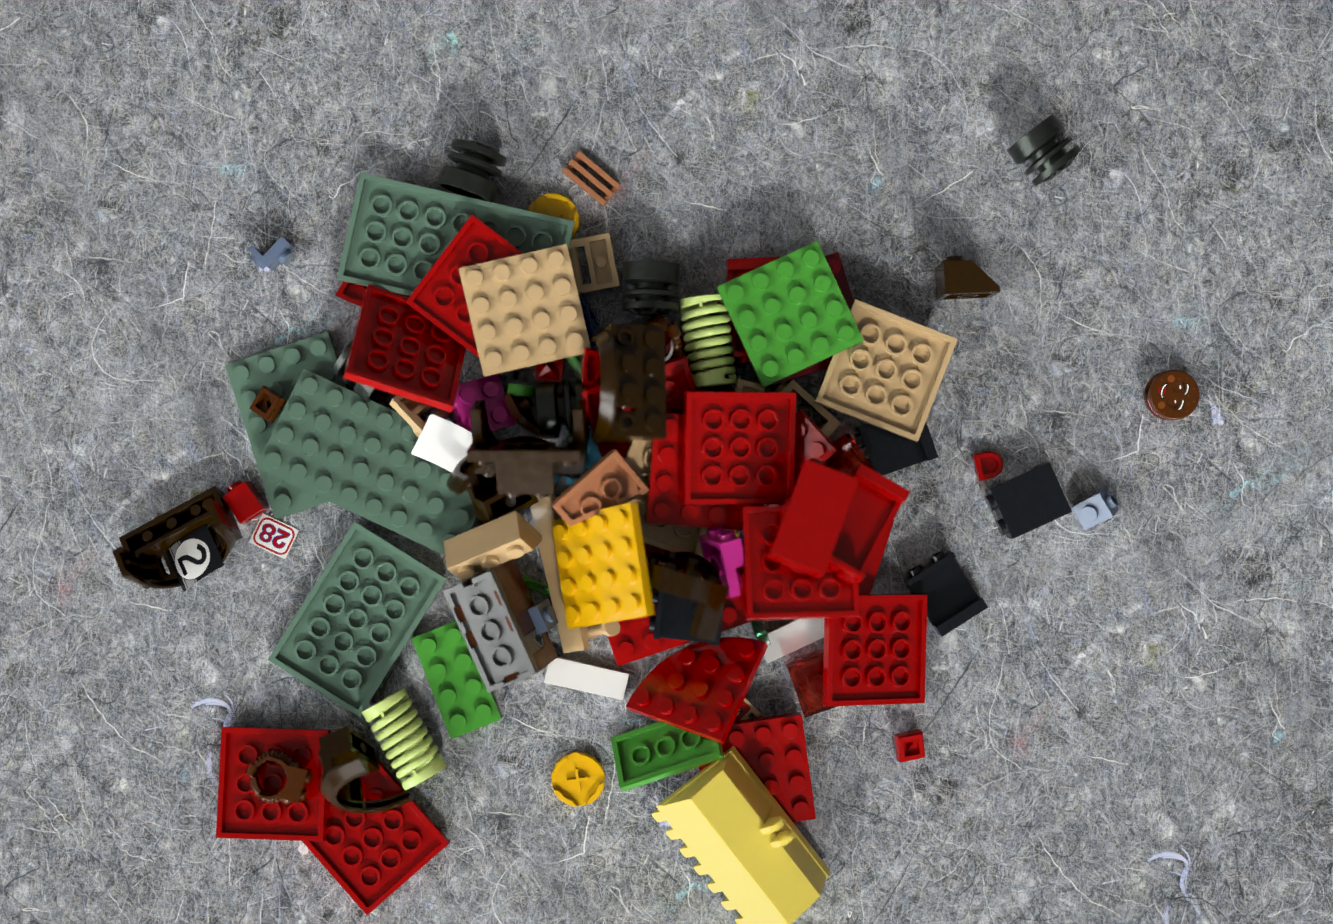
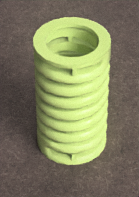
[679,294,737,388]
[362,688,448,790]

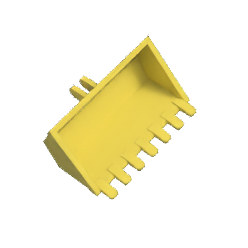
[652,745,830,924]

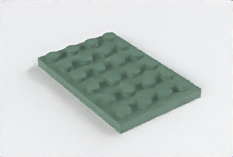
[225,331,348,519]
[268,521,448,717]

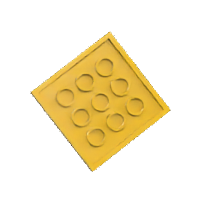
[551,502,655,630]

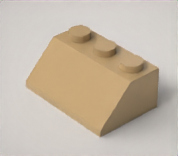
[444,511,543,580]

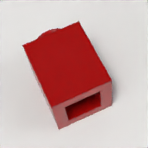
[222,480,269,524]

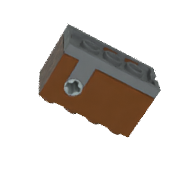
[443,559,558,693]

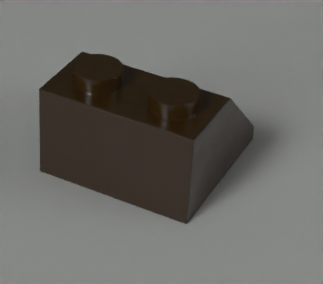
[935,256,1000,300]

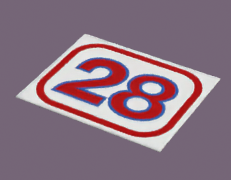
[249,513,299,559]

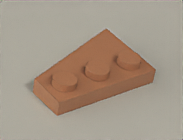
[550,448,649,526]

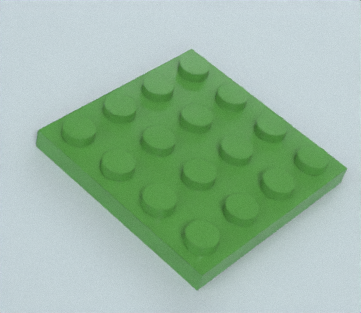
[717,241,864,388]

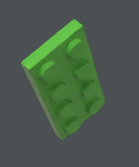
[411,620,502,739]
[611,721,724,791]

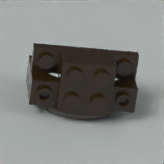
[467,400,588,497]

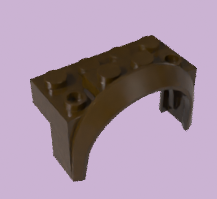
[590,324,667,444]
[112,486,243,589]
[646,550,729,642]

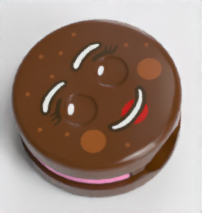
[1144,370,1200,421]

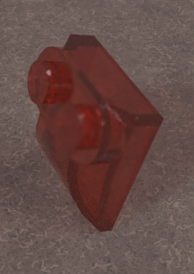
[786,649,838,718]

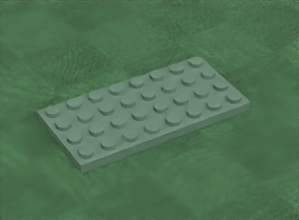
[337,172,575,296]
[255,368,477,555]

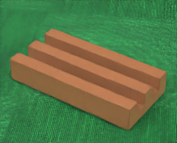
[562,151,621,207]

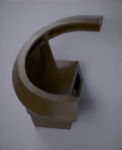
[447,436,549,523]
[319,726,416,813]

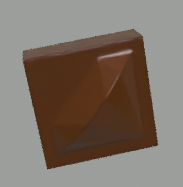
[249,385,287,423]

